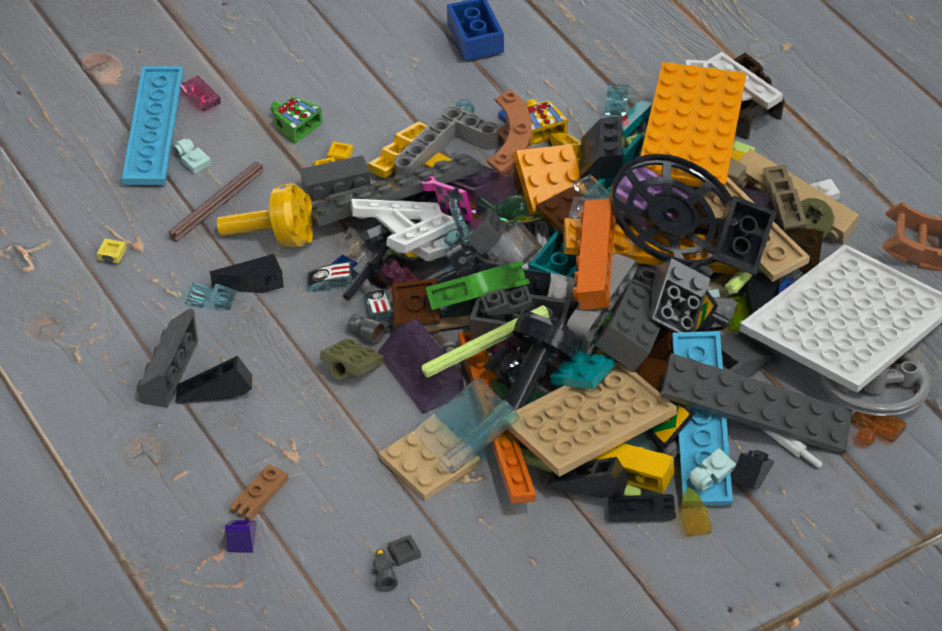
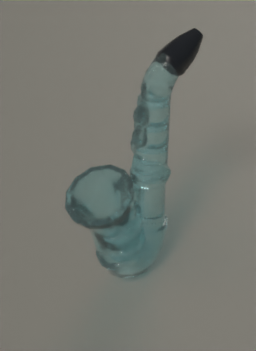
[444,187,476,257]

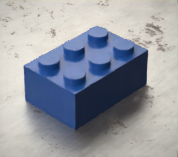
[447,0,504,61]

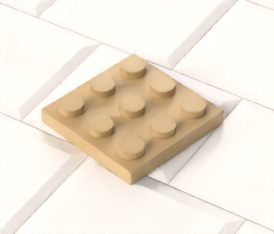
[379,417,481,501]

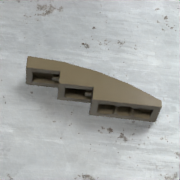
[763,165,807,230]

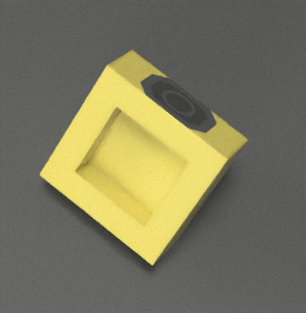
[97,239,127,264]

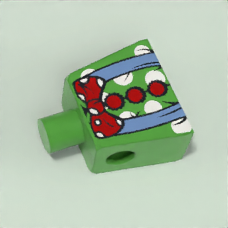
[270,97,323,144]

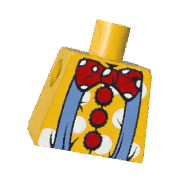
[525,99,568,146]

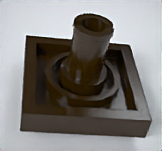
[779,224,824,274]

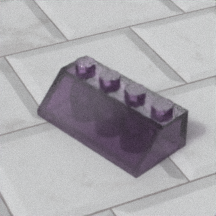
[378,319,464,414]

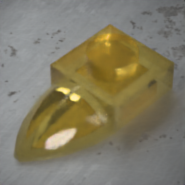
[681,487,712,537]

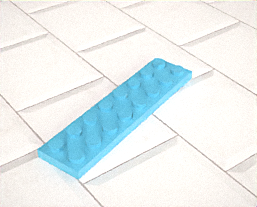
[122,66,184,185]
[672,331,733,507]

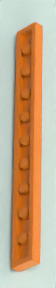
[457,332,536,503]

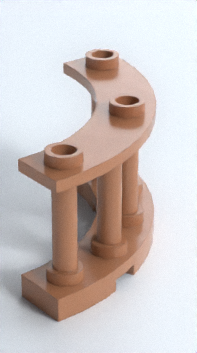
[487,89,532,210]
[882,202,942,271]

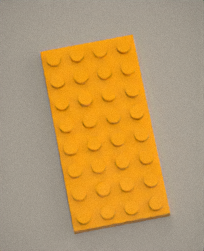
[641,62,746,187]

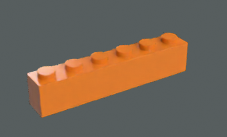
[573,198,616,310]

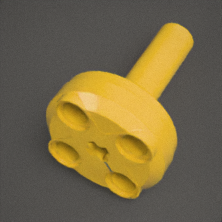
[217,183,313,248]

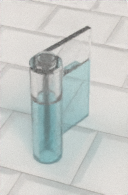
[413,377,520,475]

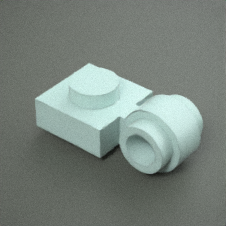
[173,139,212,174]
[689,448,736,491]

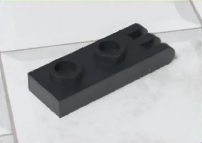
[608,494,676,522]

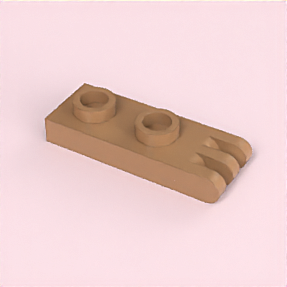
[229,464,289,520]

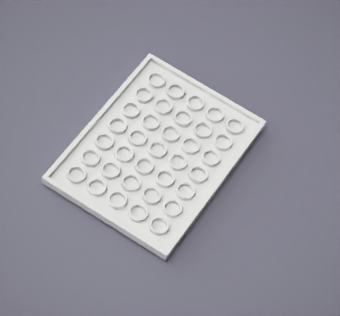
[740,244,942,393]

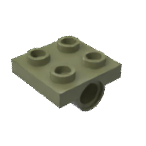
[319,339,384,380]

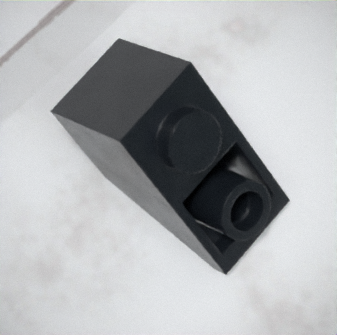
[731,450,774,489]

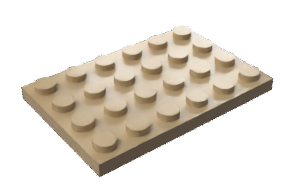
[502,359,677,477]

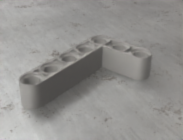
[394,106,498,176]
[567,253,638,354]

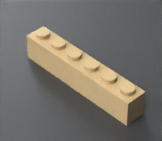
[738,149,859,244]

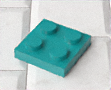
[550,351,616,389]

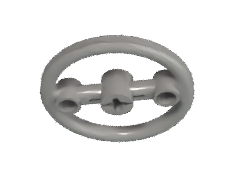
[819,352,931,416]

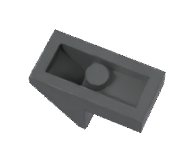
[354,224,390,256]

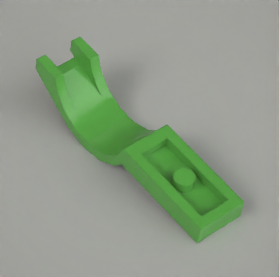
[426,261,529,310]

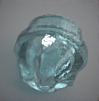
[455,99,475,113]

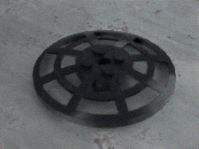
[610,154,732,267]

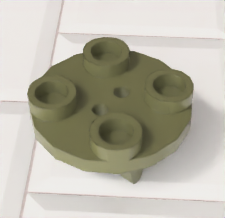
[800,198,835,238]

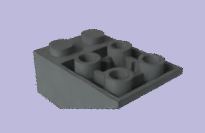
[651,258,710,333]
[720,331,774,377]

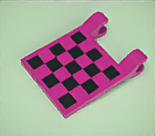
[421,176,474,229]

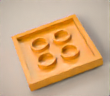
[512,144,586,215]

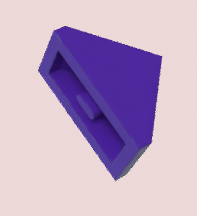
[225,520,257,553]

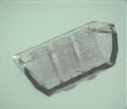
[475,221,542,265]

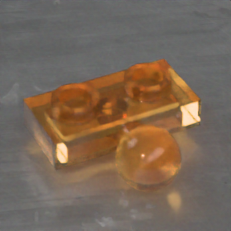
[852,411,907,446]

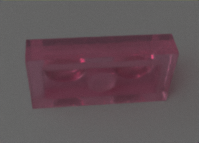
[181,76,221,112]

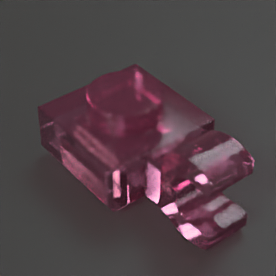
[381,260,418,283]

